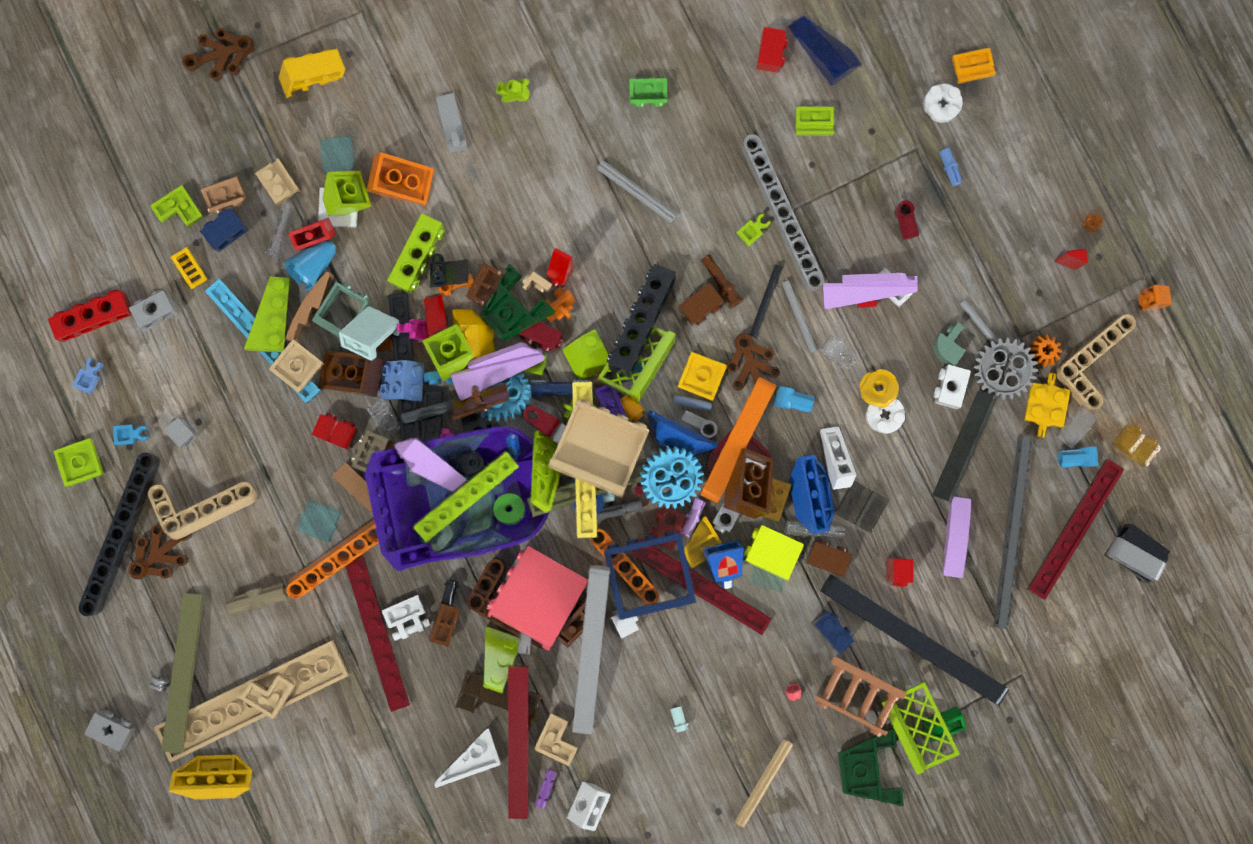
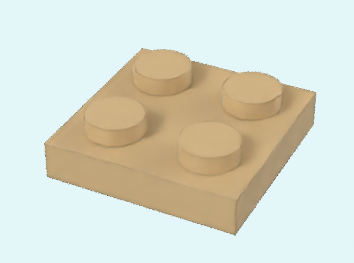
[269,339,324,393]

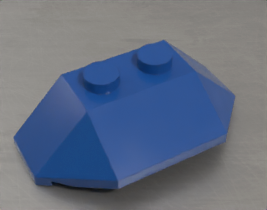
[647,410,718,456]
[789,455,835,534]

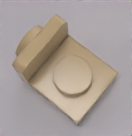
[522,272,553,293]

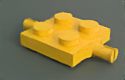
[1024,373,1070,438]

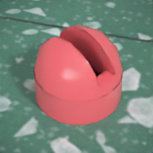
[785,684,802,701]

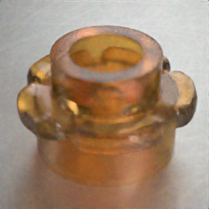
[1084,214,1103,232]

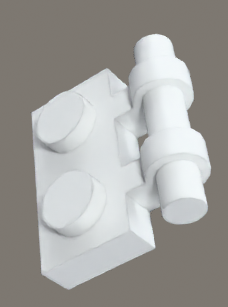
[382,595,431,641]

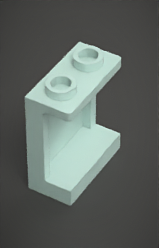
[339,306,400,361]

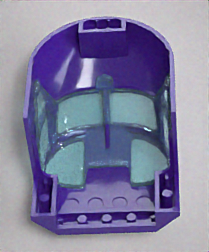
[365,426,549,571]

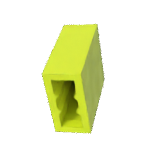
[743,525,804,580]

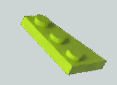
[484,626,519,693]

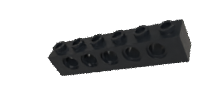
[607,264,676,378]

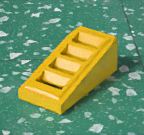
[170,247,208,290]

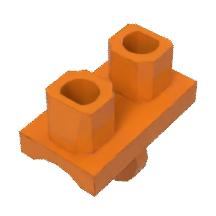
[545,287,576,323]

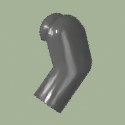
[667,583,687,610]

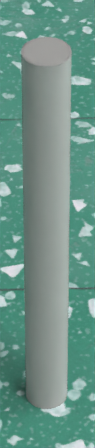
[782,281,817,353]
[959,300,1012,362]

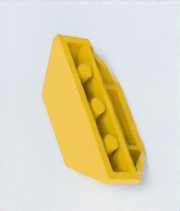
[452,309,495,370]
[169,754,252,799]

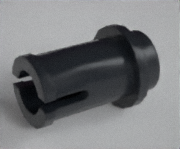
[441,579,459,605]

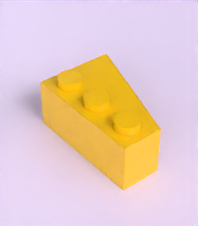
[279,49,345,98]

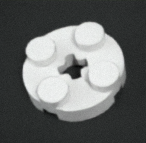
[923,84,962,123]
[865,399,905,434]

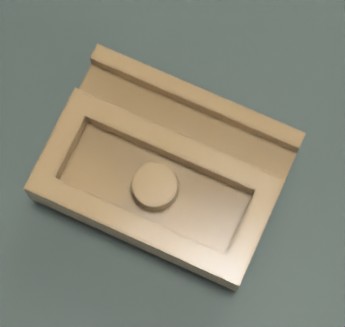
[255,159,300,206]

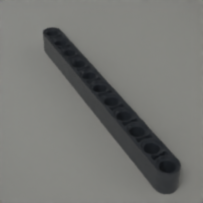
[820,574,1009,706]

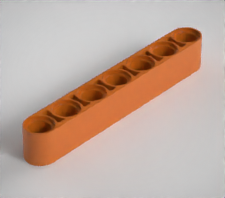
[700,376,777,503]
[286,520,379,599]

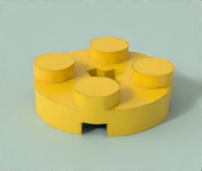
[860,369,899,408]

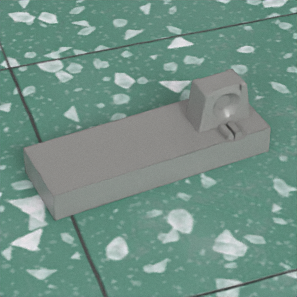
[436,93,468,153]

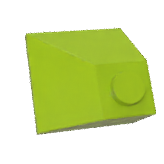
[322,171,371,216]
[423,324,474,381]
[562,329,608,380]

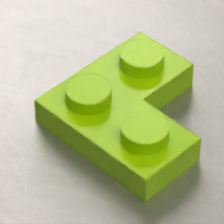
[150,185,204,228]

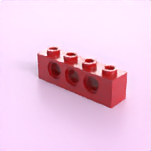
[48,290,132,342]

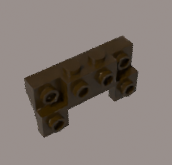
[455,670,542,732]

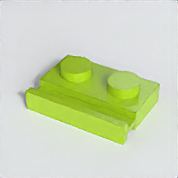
[795,107,834,136]

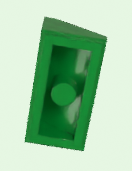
[922,707,967,743]

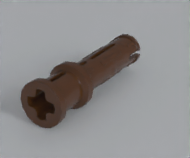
[701,254,744,309]

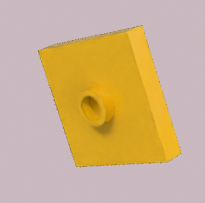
[678,351,727,401]

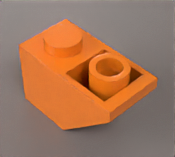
[1138,285,1172,310]

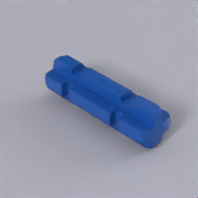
[506,433,521,459]

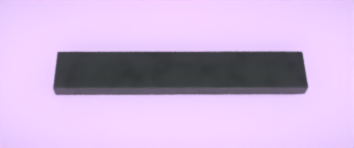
[932,391,997,502]

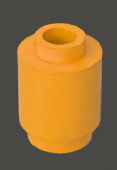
[620,395,645,422]

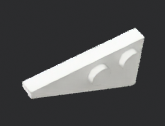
[434,728,501,788]

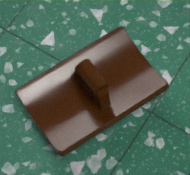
[452,383,509,420]

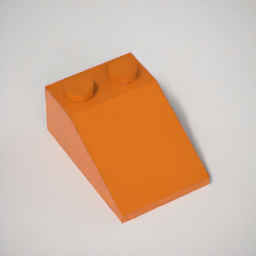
[366,152,434,205]

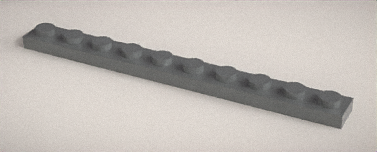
[993,436,1033,629]

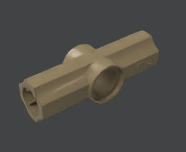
[226,583,288,615]

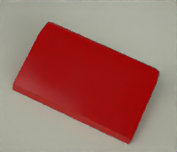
[1055,248,1088,270]

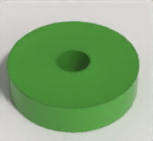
[493,493,525,525]

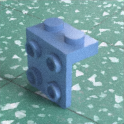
[380,360,424,401]

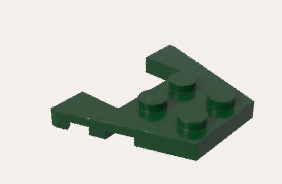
[480,264,556,341]
[838,728,904,807]

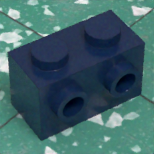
[200,208,249,253]
[811,610,854,654]

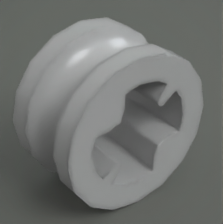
[149,676,169,691]

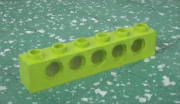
[413,450,519,542]

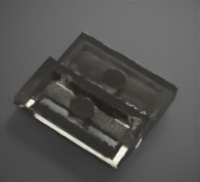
[834,481,889,534]

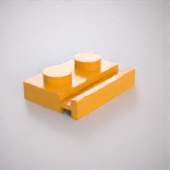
[952,48,996,84]

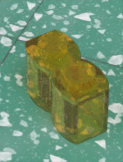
[1112,424,1161,467]

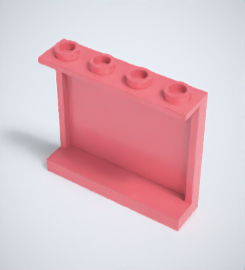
[487,546,588,651]

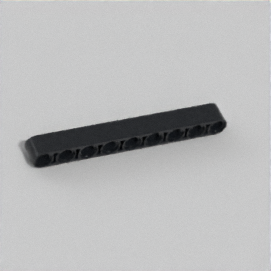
[78,452,160,617]

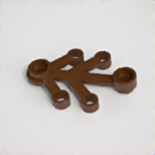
[182,28,255,82]
[726,333,780,401]
[128,525,192,580]

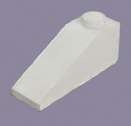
[820,427,856,490]

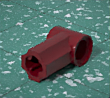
[894,200,919,240]

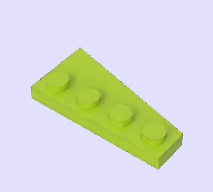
[244,276,290,353]
[531,430,561,513]

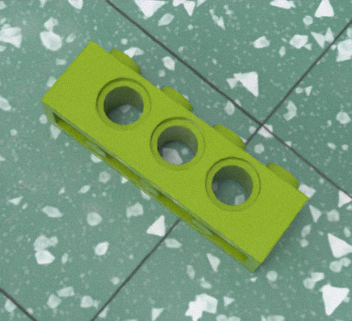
[387,213,445,294]

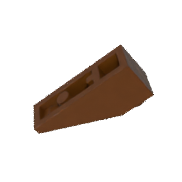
[556,595,608,648]

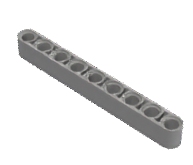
[742,134,824,292]
[573,565,610,735]

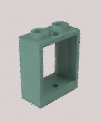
[312,282,372,338]

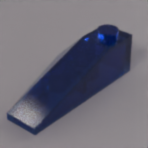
[788,15,862,86]

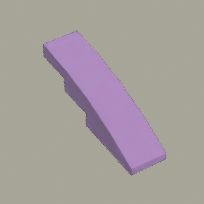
[942,496,971,578]

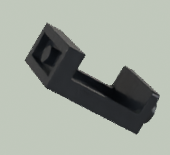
[1104,524,1171,583]

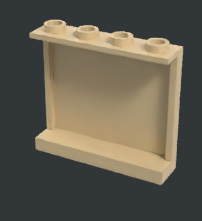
[549,399,649,497]

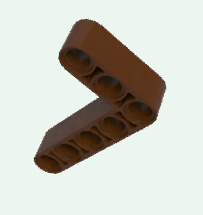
[467,559,544,649]

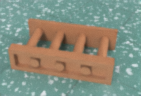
[814,656,906,737]

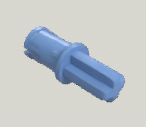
[939,148,963,186]

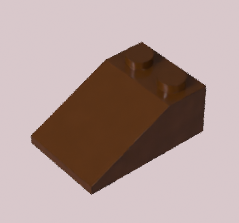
[318,350,384,397]
[724,448,774,519]

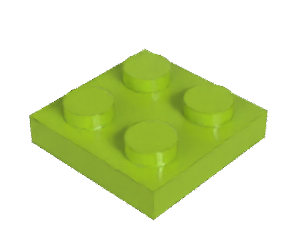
[53,438,104,487]

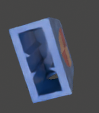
[702,540,743,589]

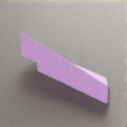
[823,273,918,309]
[450,342,545,401]
[395,439,468,492]

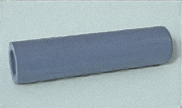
[673,394,712,412]

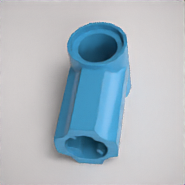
[774,386,814,413]
[1057,447,1099,468]

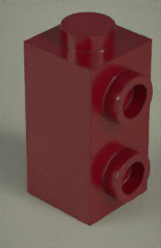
[519,322,564,353]

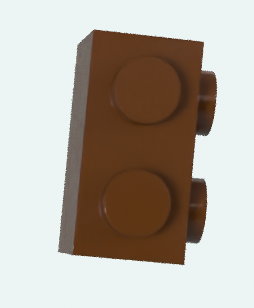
[678,283,723,326]
[805,539,852,577]

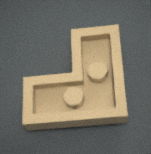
[240,674,296,719]
[534,713,578,766]

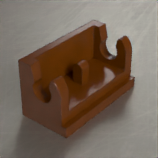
[466,263,504,307]
[428,602,460,647]

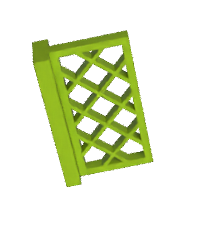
[598,318,675,403]
[882,682,960,775]

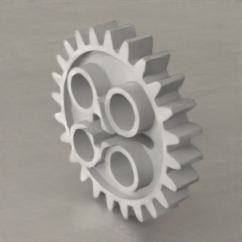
[974,337,1038,400]

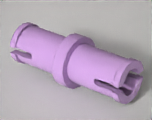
[679,498,706,538]

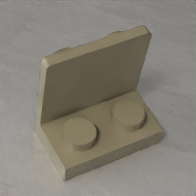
[351,430,390,472]

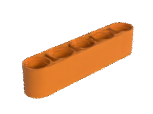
[590,529,659,605]

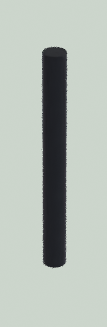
[749,265,782,338]

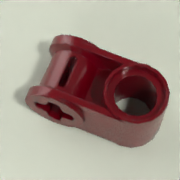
[524,406,562,438]

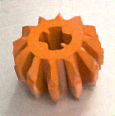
[1029,334,1062,367]

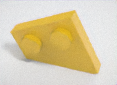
[684,516,722,568]

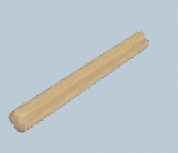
[735,739,793,827]

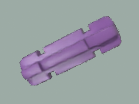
[535,769,557,808]

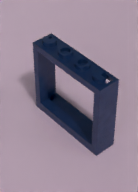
[604,530,697,620]

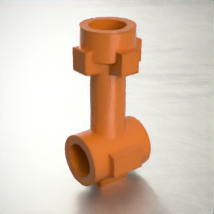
[438,274,474,297]

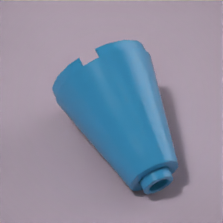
[282,240,336,291]

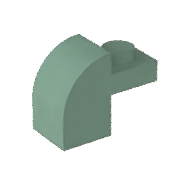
[933,322,966,366]

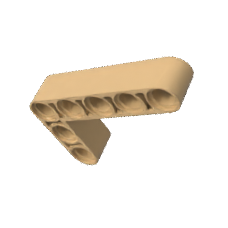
[1055,314,1136,411]
[148,482,257,540]

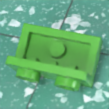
[629,77,668,107]

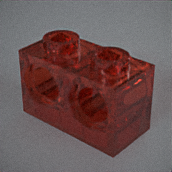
[649,507,687,551]

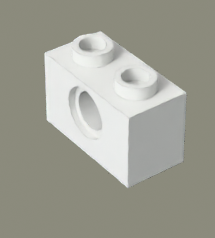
[933,365,971,409]
[567,782,611,831]

